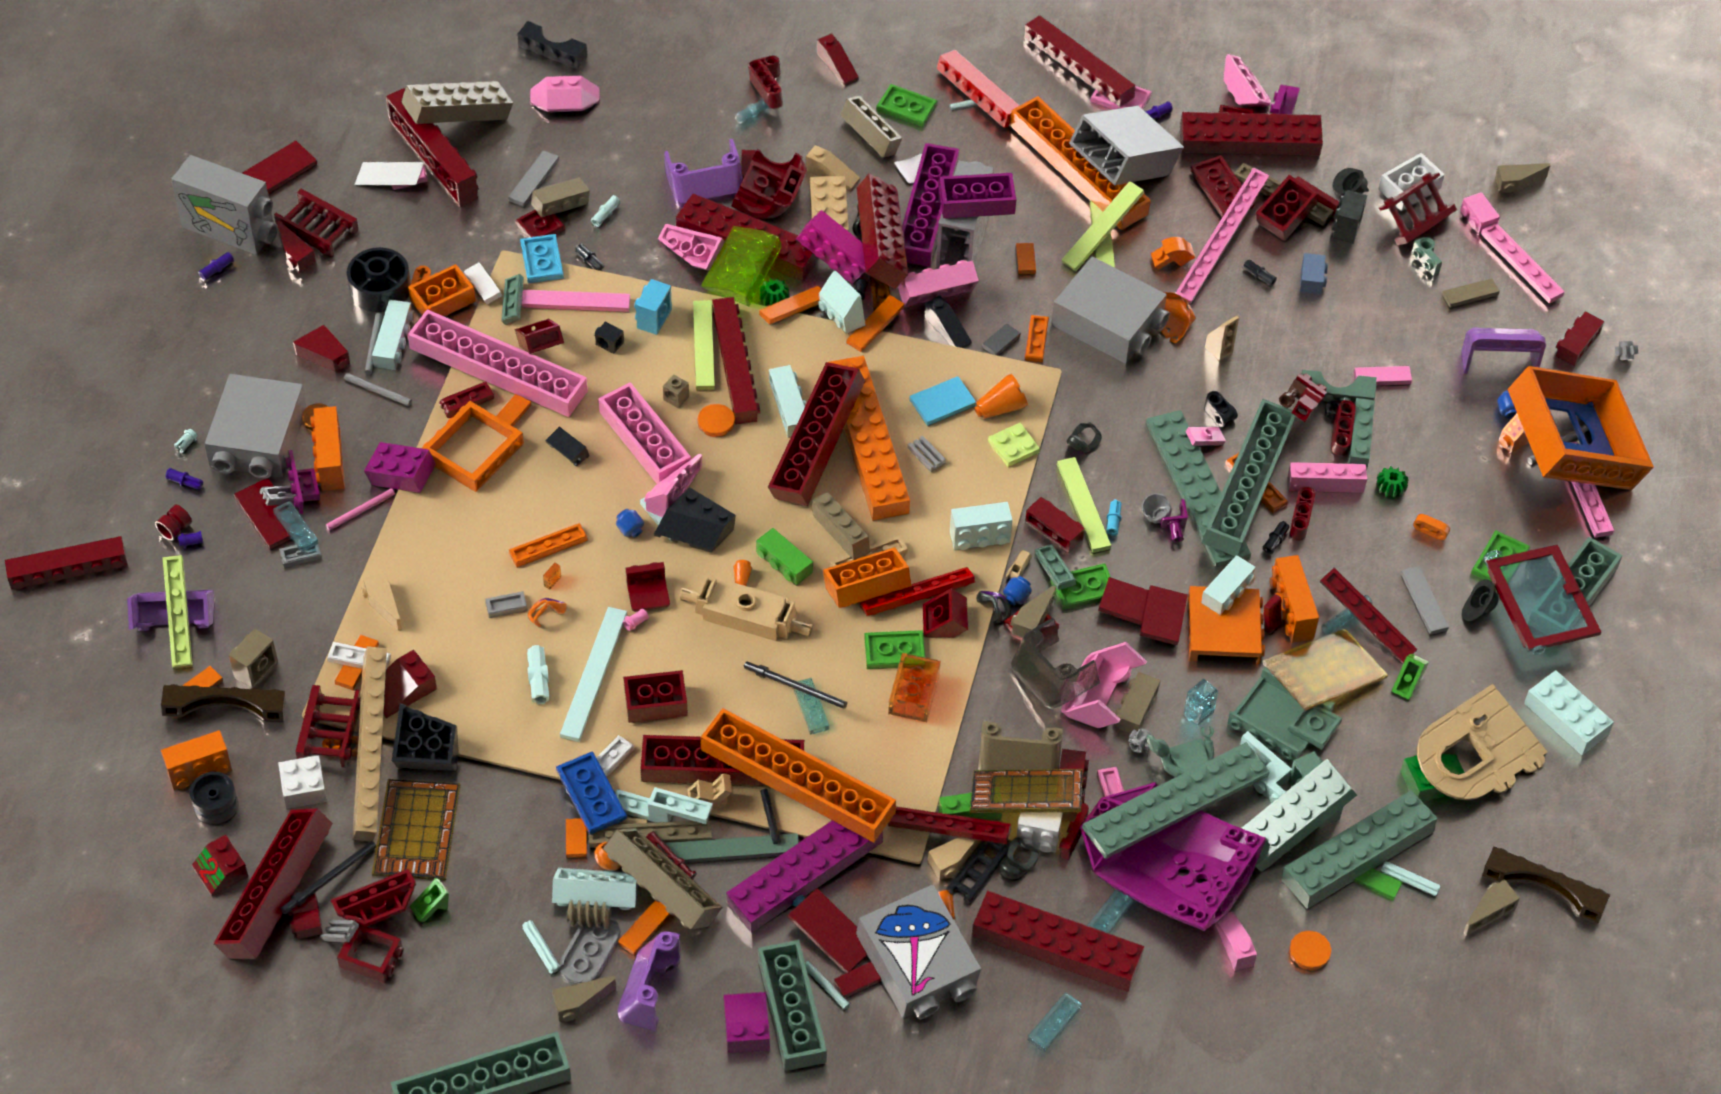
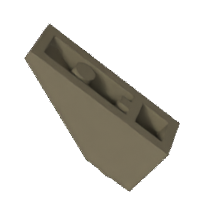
[1495,163,1550,193]
[1010,586,1056,642]
[1464,880,1520,935]
[553,975,616,1022]

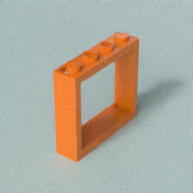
[422,401,524,492]

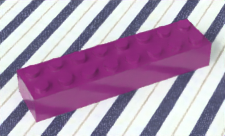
[902,143,960,267]
[726,820,883,933]

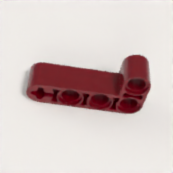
[748,55,783,109]

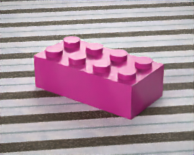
[796,210,866,284]

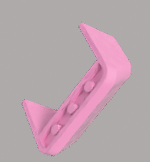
[1061,642,1147,728]

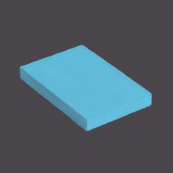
[520,234,564,283]
[909,376,976,426]

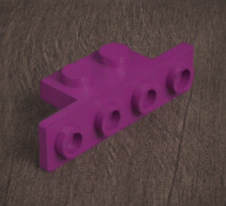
[1270,84,1300,114]
[285,450,320,514]

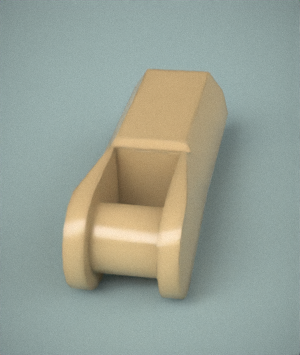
[1006,550,1032,579]

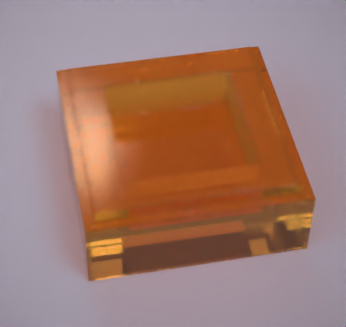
[543,563,561,590]

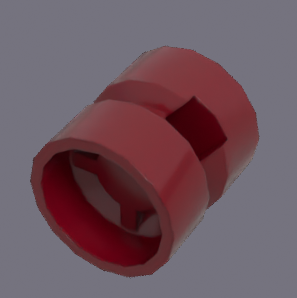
[155,504,192,540]

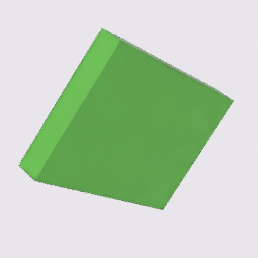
[876,84,938,127]
[1471,530,1530,585]
[1050,563,1111,610]
[864,630,926,669]

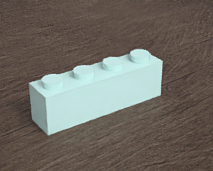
[372,300,414,370]
[769,365,806,437]

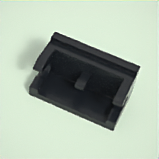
[545,426,590,466]

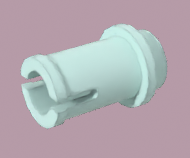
[174,429,198,453]

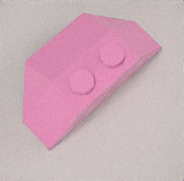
[1224,54,1271,107]
[530,76,600,112]

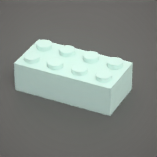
[1524,670,1614,755]

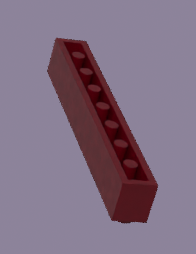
[1025,15,1135,107]
[712,297,760,425]

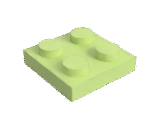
[988,423,1040,467]

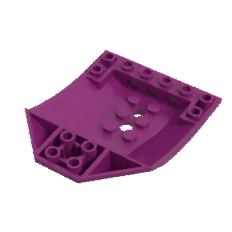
[1080,782,1266,931]

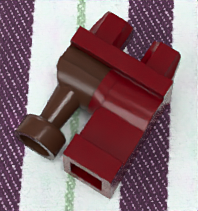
[1279,373,1327,422]

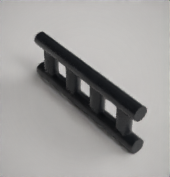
[946,839,1011,904]

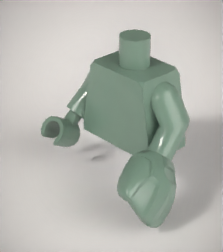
[1146,726,1214,777]

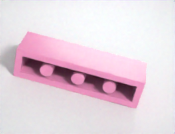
[1288,462,1367,493]

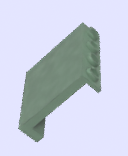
[1228,666,1335,761]

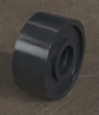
[347,247,411,312]

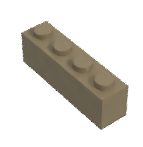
[840,96,902,157]
[812,492,870,560]

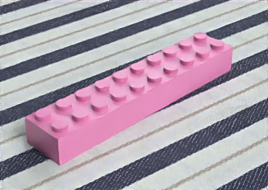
[408,310,588,417]

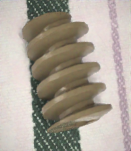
[567,900,611,929]

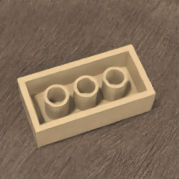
[810,176,849,231]

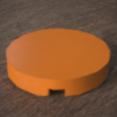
[697,404,735,437]
[1289,930,1332,971]

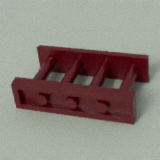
[1379,172,1457,245]
[274,188,359,257]
[295,685,361,768]

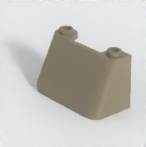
[978,721,1063,787]

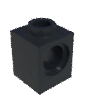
[594,321,624,354]

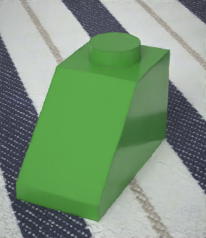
[1391,653,1429,700]

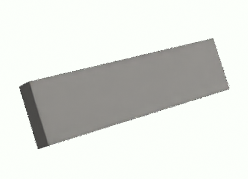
[508,150,559,207]
[1401,566,1449,635]

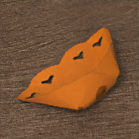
[1161,292,1196,343]

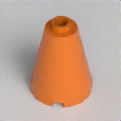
[974,374,1028,419]

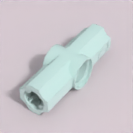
[527,645,549,705]

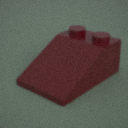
[383,649,437,718]

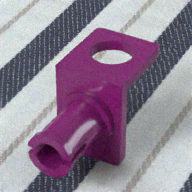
[1160,499,1188,543]

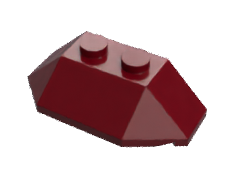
[331,869,416,927]

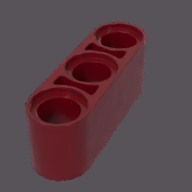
[1331,400,1356,455]
[1289,487,1316,541]

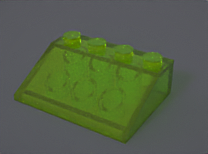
[701,226,782,306]

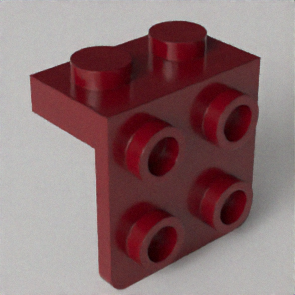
[625,562,670,612]

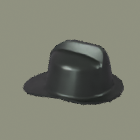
[1333,168,1369,194]
[1462,579,1499,621]

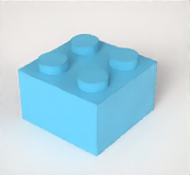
[634,279,672,335]

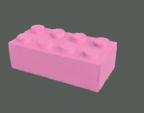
[898,260,979,308]

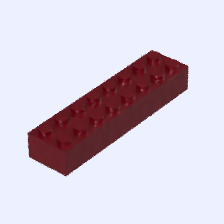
[386,88,479,207]
[1180,112,1323,156]
[856,173,908,289]
[676,193,819,282]
[768,362,865,506]
[640,735,805,786]
[213,808,333,959]
[972,890,1144,993]

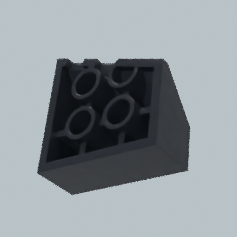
[654,487,736,553]
[392,703,459,771]

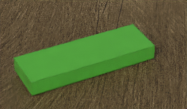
[1353,868,1402,900]

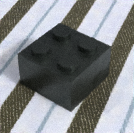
[1331,190,1367,244]

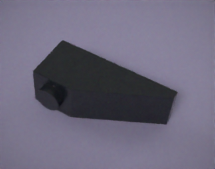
[925,295,972,348]

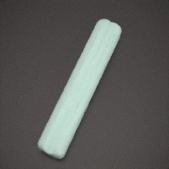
[1381,861,1440,896]
[523,920,560,973]

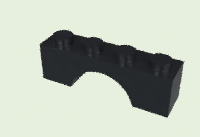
[517,21,588,69]

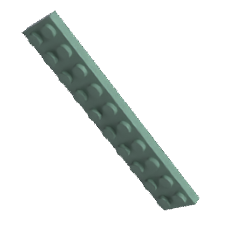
[1146,410,1251,567]
[1082,742,1270,859]

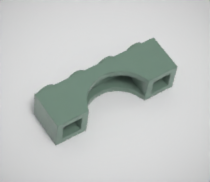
[1301,370,1377,402]
[1348,398,1375,471]

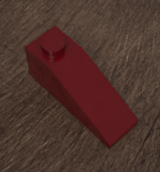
[817,33,859,86]
[277,221,316,273]

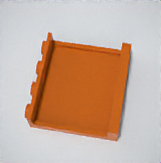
[1188,586,1265,664]

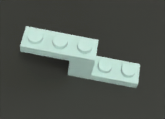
[1240,731,1291,804]
[615,787,713,824]

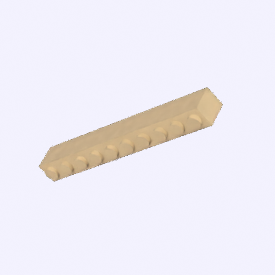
[352,646,387,842]

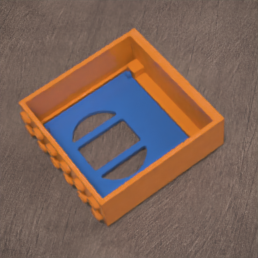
[1508,366,1654,490]

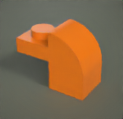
[1151,237,1195,270]

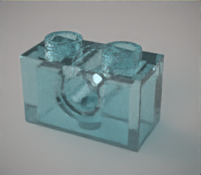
[1183,679,1218,726]

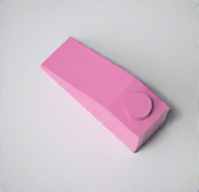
[1215,911,1257,971]

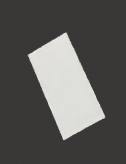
[355,162,424,185]

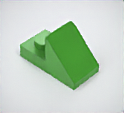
[409,878,449,922]

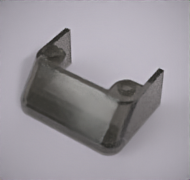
[1011,618,1100,709]

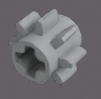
[1615,341,1638,360]
[1128,728,1152,753]

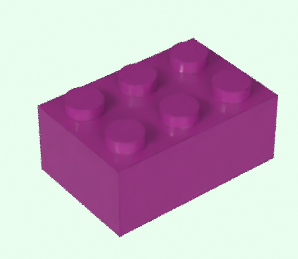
[364,442,436,493]

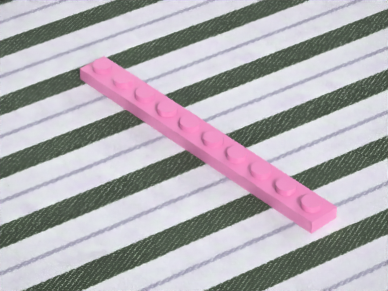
[1176,168,1269,305]

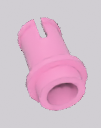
[623,609,649,631]

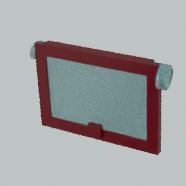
[1483,544,1601,655]

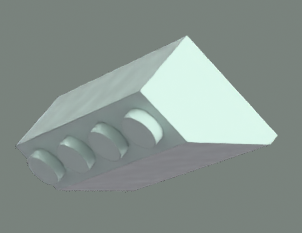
[552,868,639,910]

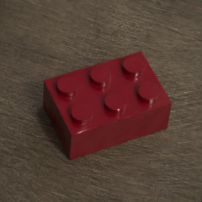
[1256,175,1318,241]
[623,670,688,723]

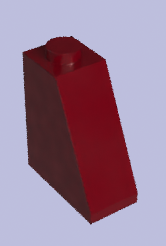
[293,325,350,372]

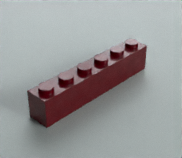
[5,536,128,589]

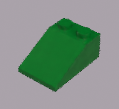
[1400,754,1465,802]

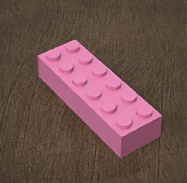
[598,382,691,484]

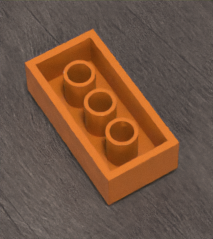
[310,406,345,491]
[823,547,911,608]
[1269,555,1319,643]

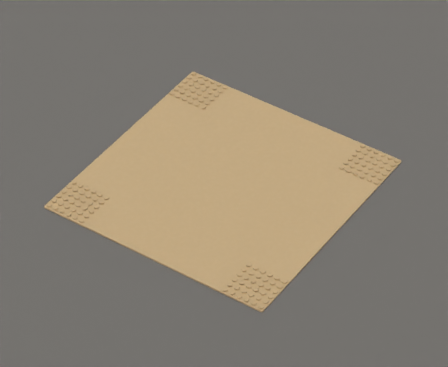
[302,250,1062,864]

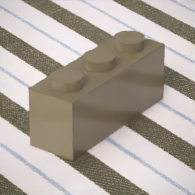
[531,177,590,217]
[1115,671,1160,733]

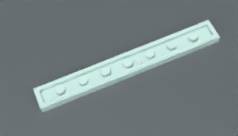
[560,607,627,742]

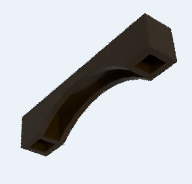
[161,684,286,722]
[1482,846,1611,924]

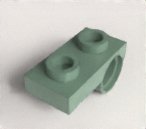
[1412,238,1442,276]

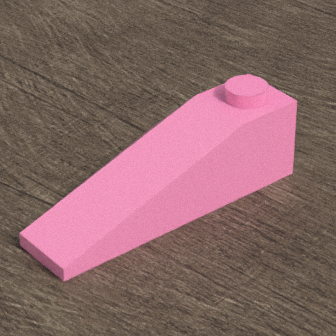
[658,224,731,270]
[644,454,702,517]

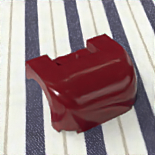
[731,149,807,219]

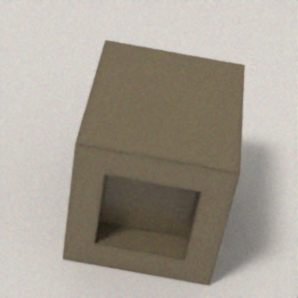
[663,375,689,408]

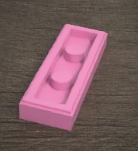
[1354,366,1412,385]

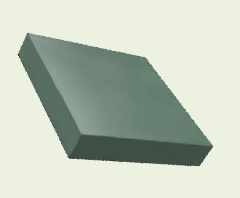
[1288,704,1342,749]

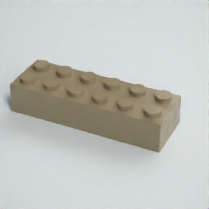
[401,81,513,124]
[603,828,723,929]

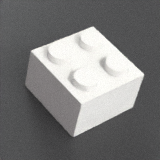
[279,755,327,809]
[1017,808,1063,853]

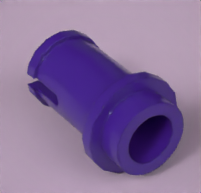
[178,531,203,548]

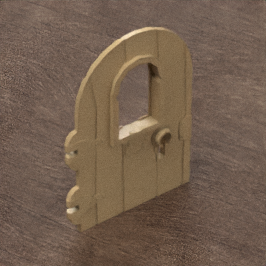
[1417,684,1548,800]

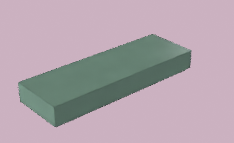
[501,274,524,325]
[1035,544,1076,590]

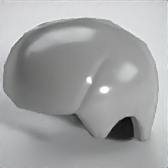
[1142,493,1172,524]

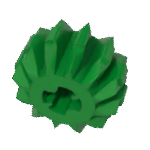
[759,278,790,306]
[1376,466,1409,498]

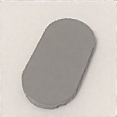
[560,916,621,985]

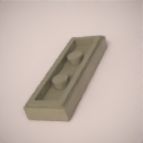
[1442,278,1500,308]

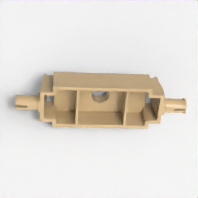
[680,576,813,641]

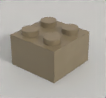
[229,629,278,688]

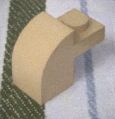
[688,773,732,810]

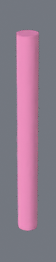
[326,488,395,531]

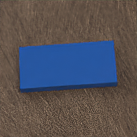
[556,751,627,835]

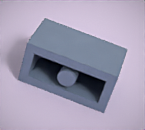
[1300,253,1328,294]

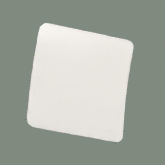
[895,153,922,183]

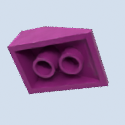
[724,992,770,1054]

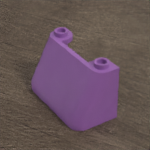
[618,931,681,1031]

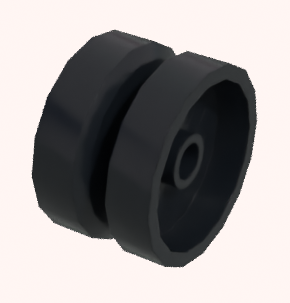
[189,772,239,825]

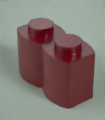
[289,892,323,939]

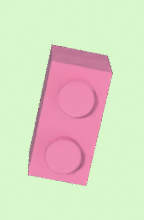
[1461,192,1500,235]

